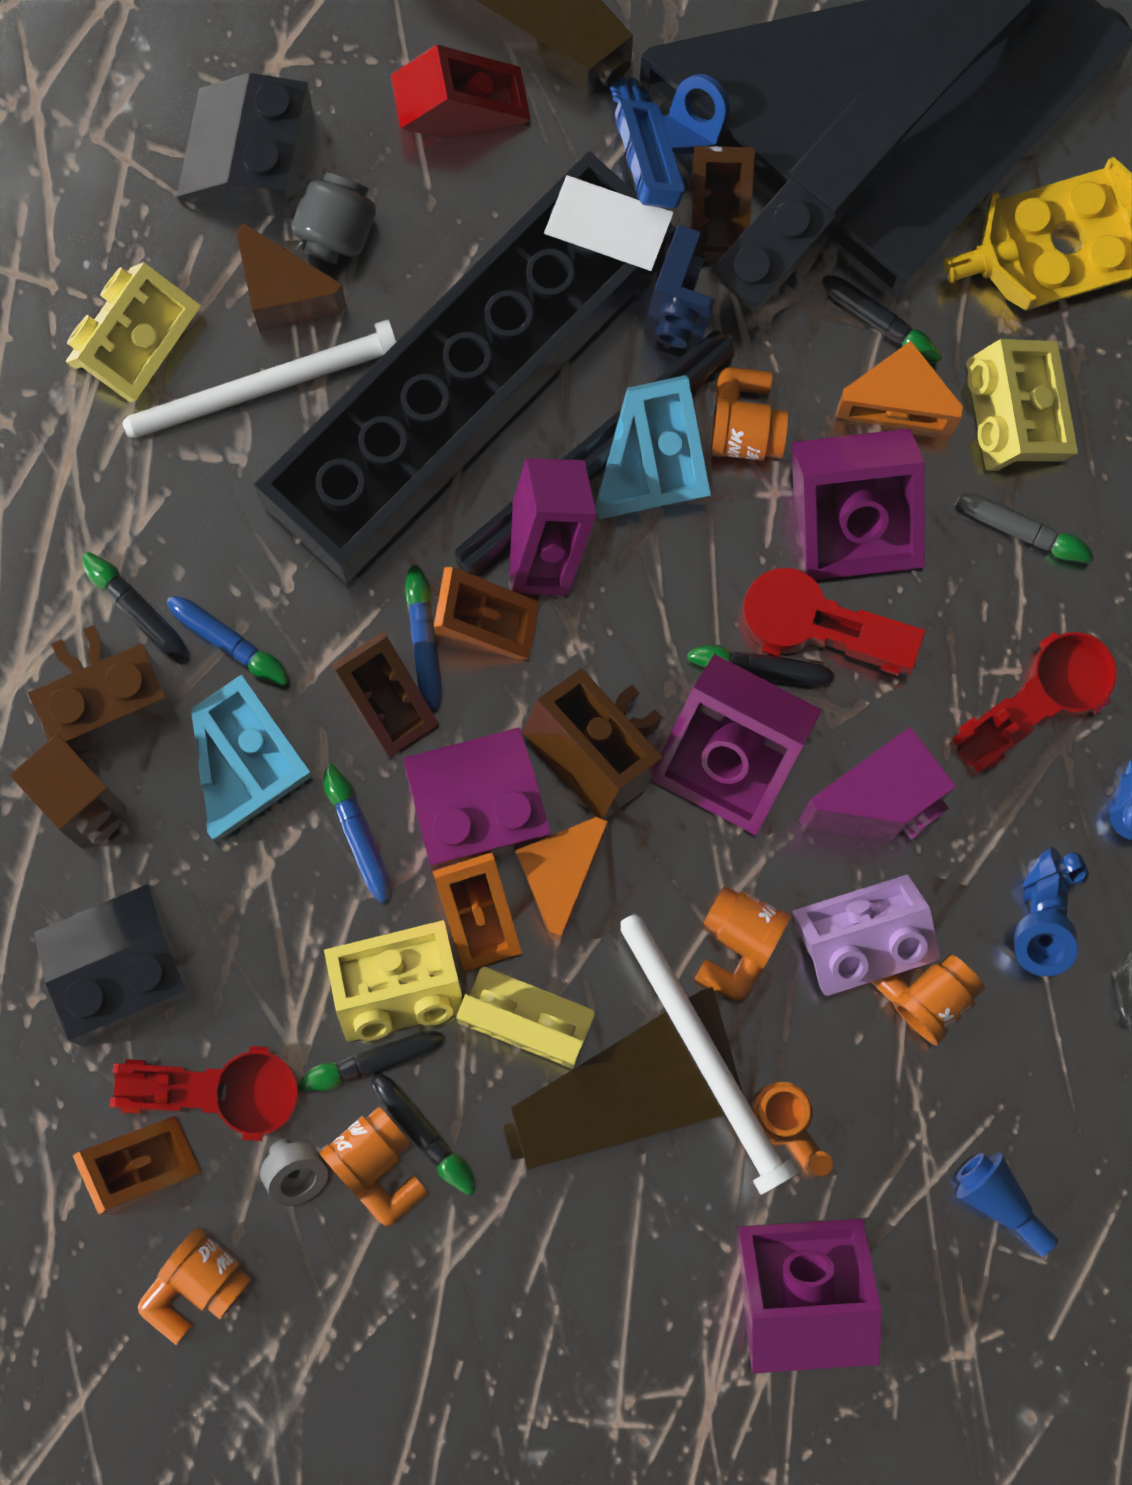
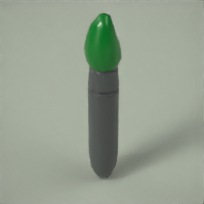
[958,493,1094,563]

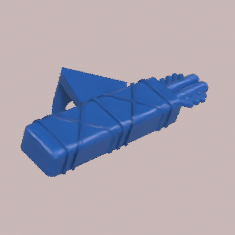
[610,74,730,209]

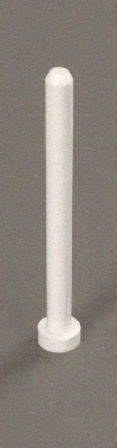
[123,319,396,438]
[621,914,799,1195]

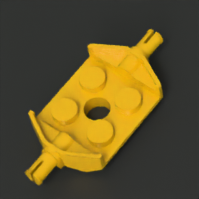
[943,157,1132,310]

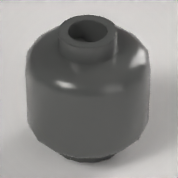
[291,172,376,265]

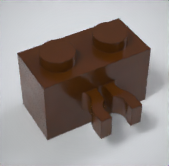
[28,625,176,755]
[522,668,663,820]

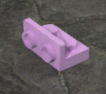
[792,874,940,996]

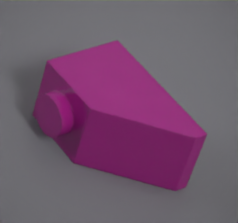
[509,458,597,595]

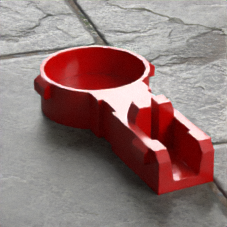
[744,568,926,676]
[948,632,1117,777]
[110,1046,300,1141]

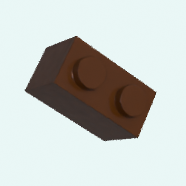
[9,733,127,849]

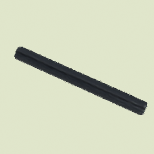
[455,330,735,576]

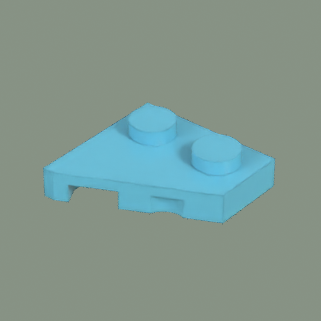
[595,375,711,520]
[191,674,312,843]

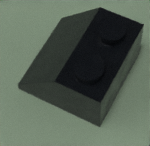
[177,73,314,219]
[34,884,196,1046]

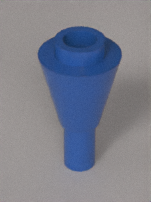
[956,1153,1058,1257]

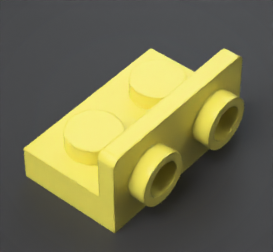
[66,262,201,403]
[967,339,1078,471]
[324,920,463,1042]
[456,967,594,1069]

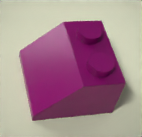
[792,428,925,580]
[651,654,822,835]
[403,727,551,876]
[798,727,956,842]
[739,1218,882,1374]

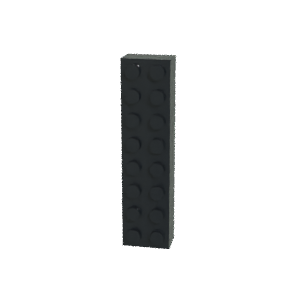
[254,151,676,584]

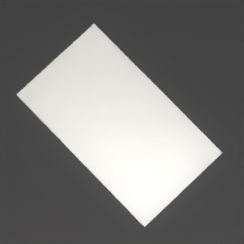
[544,175,674,271]

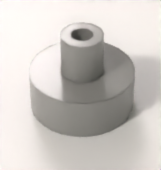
[260,1139,328,1206]

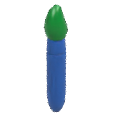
[404,565,442,710]
[167,596,288,686]
[323,763,391,902]

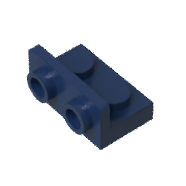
[644,224,715,348]

